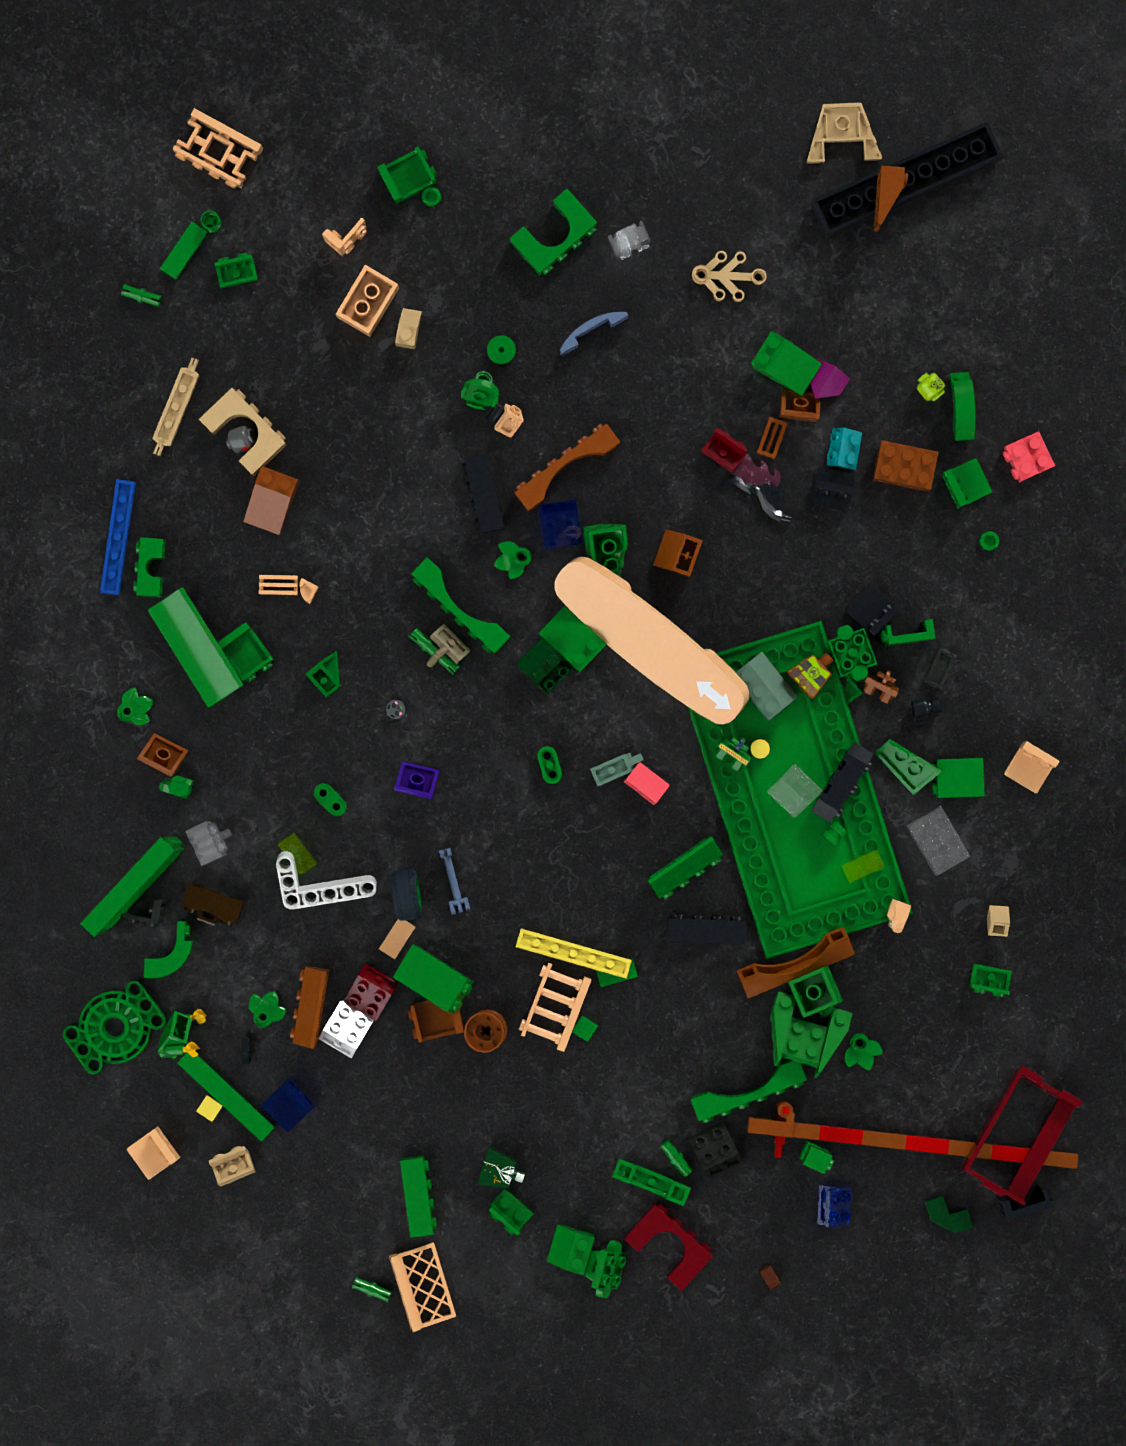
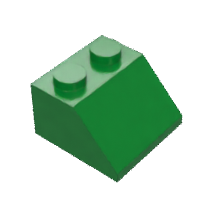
[547,1224,595,1275]

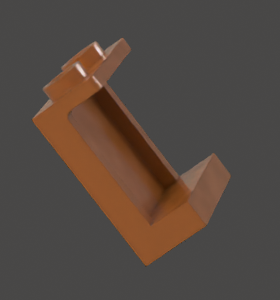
[408,1000,464,1043]

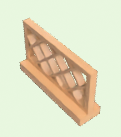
[389,1242,456,1332]

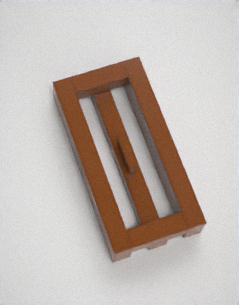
[757,417,788,459]

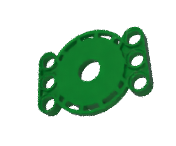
[63,981,166,1074]

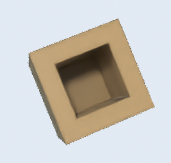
[987,905,1010,937]

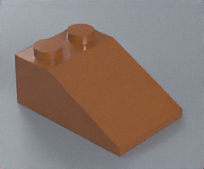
[874,166,908,231]
[243,466,300,535]

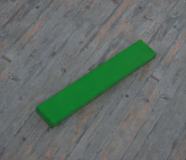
[177,1053,275,1142]

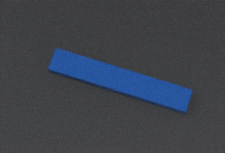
[100,479,136,596]

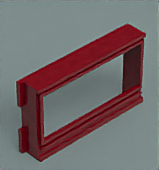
[960,1065,1082,1205]

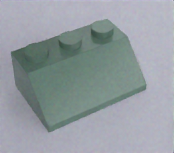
[736,652,797,721]

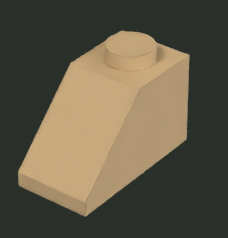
[395,308,422,349]

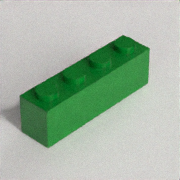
[400,1156,437,1238]

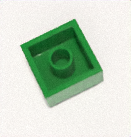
[788,966,843,1018]

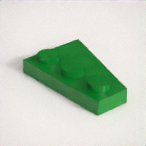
[875,739,941,795]

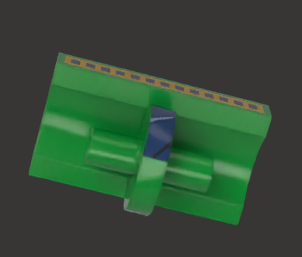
[715,737,752,771]

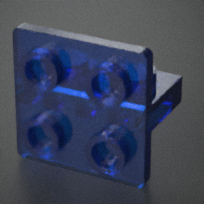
[817,1185,852,1228]

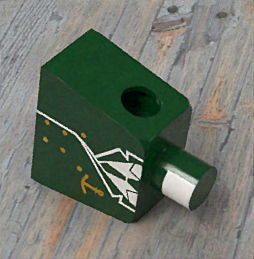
[477,1147,525,1189]

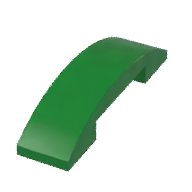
[612,1159,691,1206]

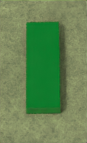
[160,222,208,280]

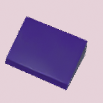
[394,761,439,799]

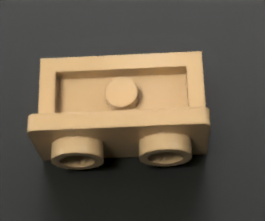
[209,1146,256,1187]

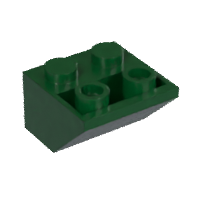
[516,637,573,695]

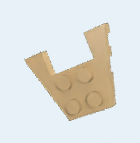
[807,103,882,164]

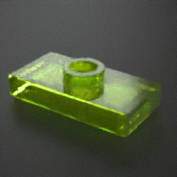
[278,833,316,875]

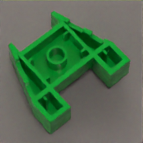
[770,991,852,1078]

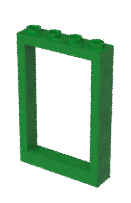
[80,836,185,937]

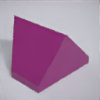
[810,359,850,399]

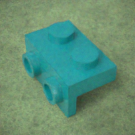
[827,428,862,470]

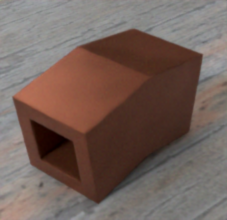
[759,1264,782,1291]

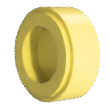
[750,739,770,759]

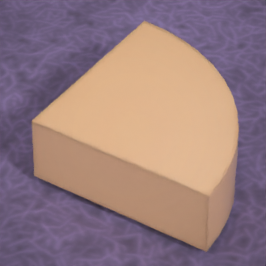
[299,578,319,604]

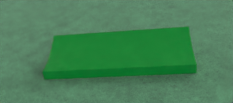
[148,587,243,708]

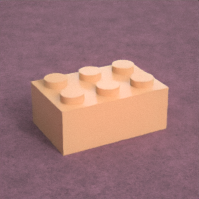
[336,265,399,337]

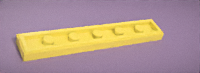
[516,929,632,979]

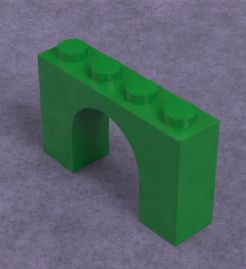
[510,189,597,276]

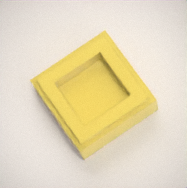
[196,1095,223,1122]

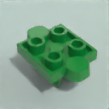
[828,625,877,681]
[585,1240,627,1298]

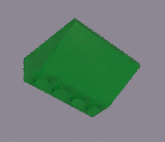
[646,836,723,899]

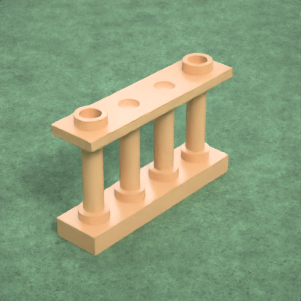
[519,962,592,1052]

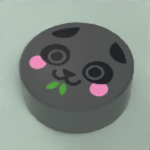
[386,700,406,719]

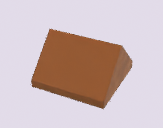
[779,388,820,422]
[137,733,188,777]

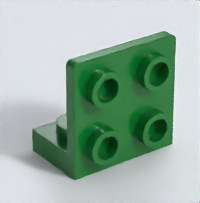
[941,458,992,509]
[489,1188,534,1236]

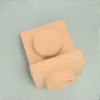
[494,404,524,438]

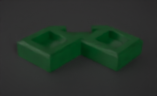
[924,1195,973,1233]

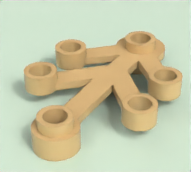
[692,251,767,302]

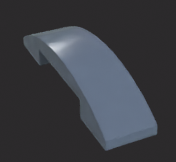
[560,312,628,356]

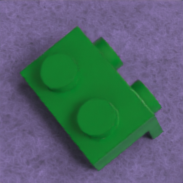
[214,253,258,288]
[969,963,1012,997]

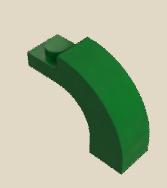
[949,372,975,441]
[144,920,194,978]

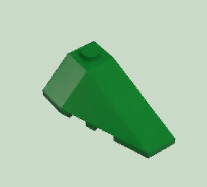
[583,524,628,577]

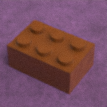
[872,441,938,492]

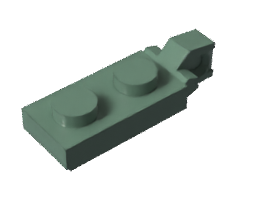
[590,753,644,786]

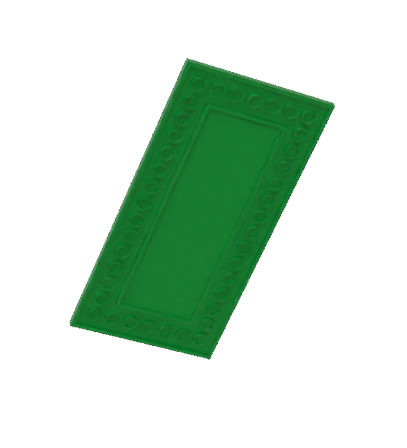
[688,621,913,959]

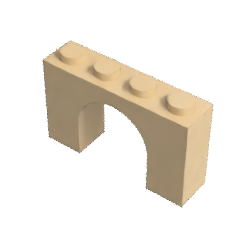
[199,388,287,476]

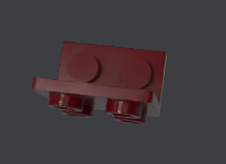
[344,963,398,1021]

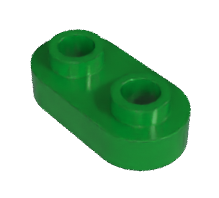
[538,746,562,784]
[314,783,347,816]

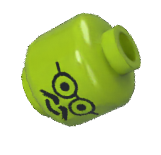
[917,372,945,402]

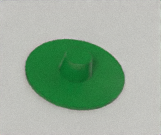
[487,336,516,364]

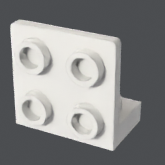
[319,1001,374,1058]

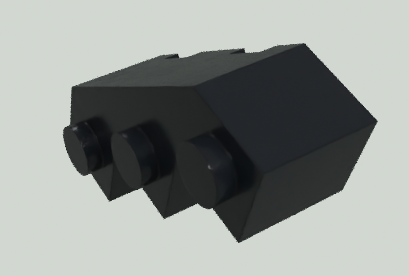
[811,742,873,823]

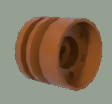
[464,1009,508,1053]

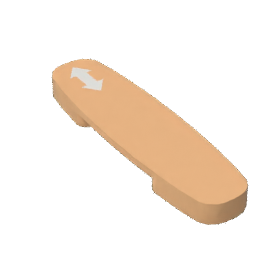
[555,557,749,724]

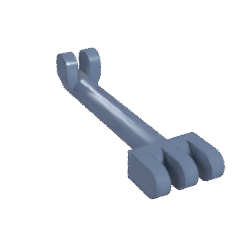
[439,848,471,915]

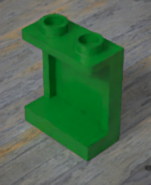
[377,146,438,204]
[880,619,935,646]
[217,622,274,683]
[932,758,985,798]

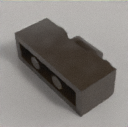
[181,883,245,927]

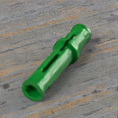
[409,628,460,675]

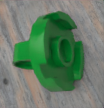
[461,371,500,410]

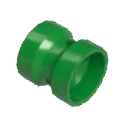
[201,211,222,233]
[821,820,848,847]

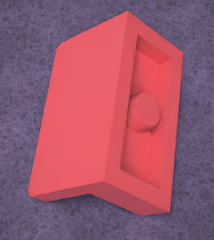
[624,763,669,805]

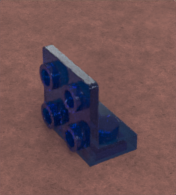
[538,499,582,549]
[262,1078,315,1132]

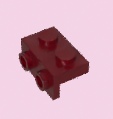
[702,428,747,473]

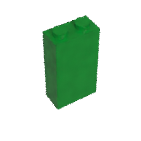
[393,944,474,1014]

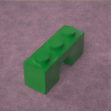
[134,538,166,598]
[799,1140,834,1174]

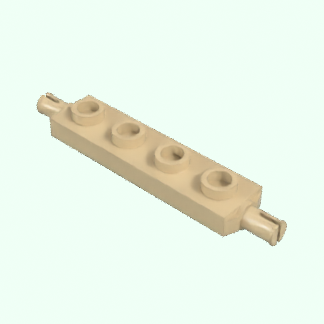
[152,358,200,456]

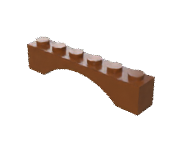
[514,424,620,513]
[737,927,855,998]

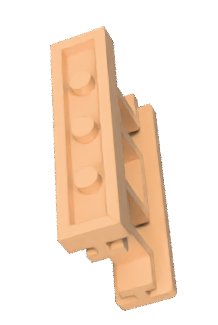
[173,108,263,189]

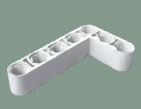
[276,851,377,909]

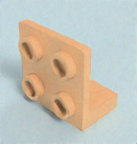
[322,218,367,256]
[1004,741,1059,793]
[127,1126,180,1180]

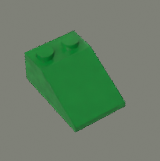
[751,331,822,397]
[538,606,606,673]

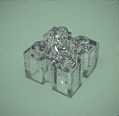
[185,821,232,866]

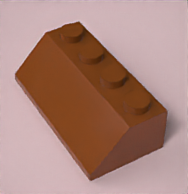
[290,966,329,1049]

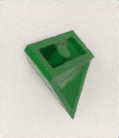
[306,651,341,698]

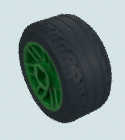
[391,869,422,921]

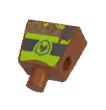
[786,653,834,699]

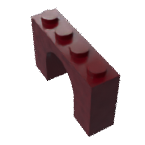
[624,1202,713,1291]

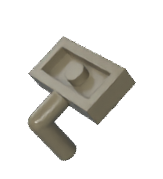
[427,624,471,668]

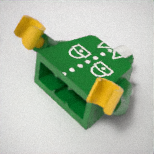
[157,1009,206,1058]

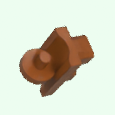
[863,669,899,704]

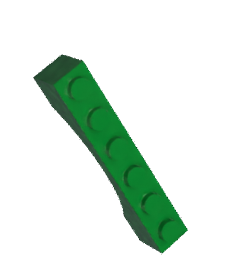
[411,557,511,654]
[690,1060,807,1123]

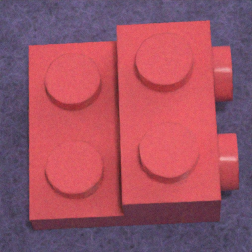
[1003,431,1055,483]

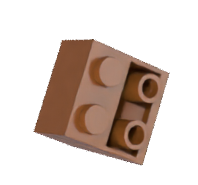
[653,529,703,578]

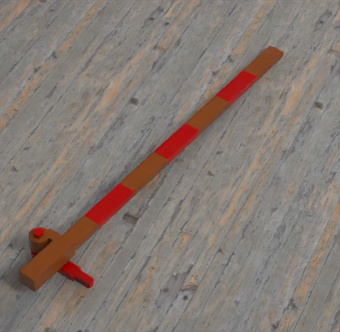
[747,1101,1079,1169]

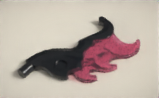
[721,454,792,524]

